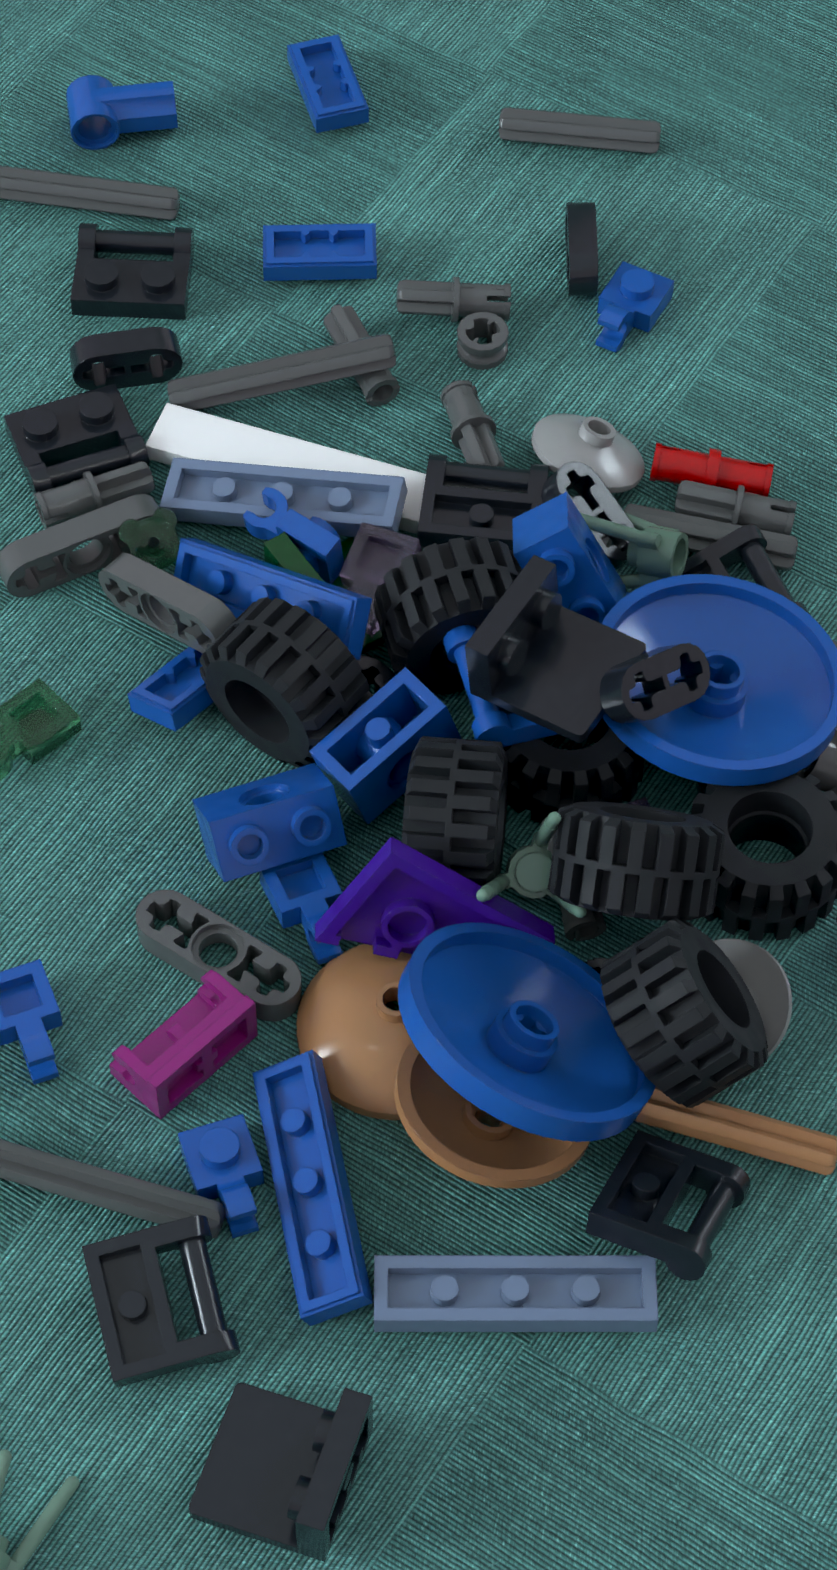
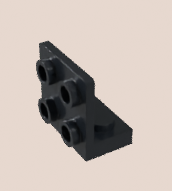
[465,555,647,743]
[189,1383,373,1562]

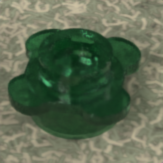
[119,508,180,569]

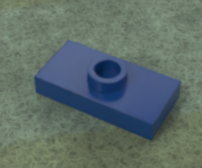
[287,34,369,133]
[263,223,377,281]
[127,647,214,732]

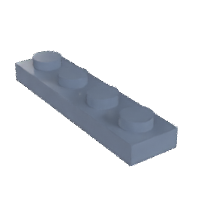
[159,457,408,541]
[374,1255,658,1332]

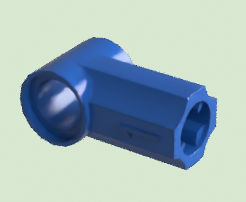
[66,75,178,150]

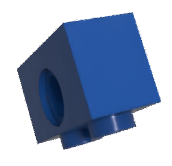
[512,492,626,624]
[309,667,462,824]
[192,763,347,882]

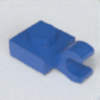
[595,261,674,353]
[243,487,345,584]
[259,852,343,965]
[0,959,63,1085]
[178,1114,264,1238]

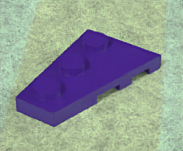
[315,837,556,959]

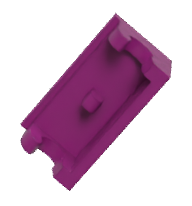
[109,970,258,1120]

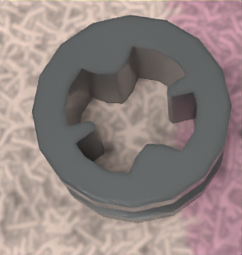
[457,312,509,370]

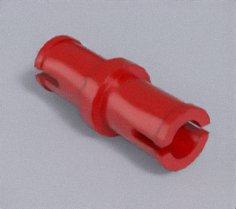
[649,442,774,497]

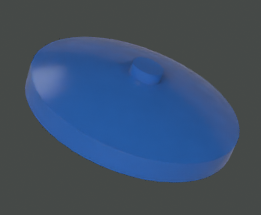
[602,574,837,786]
[398,922,656,1142]

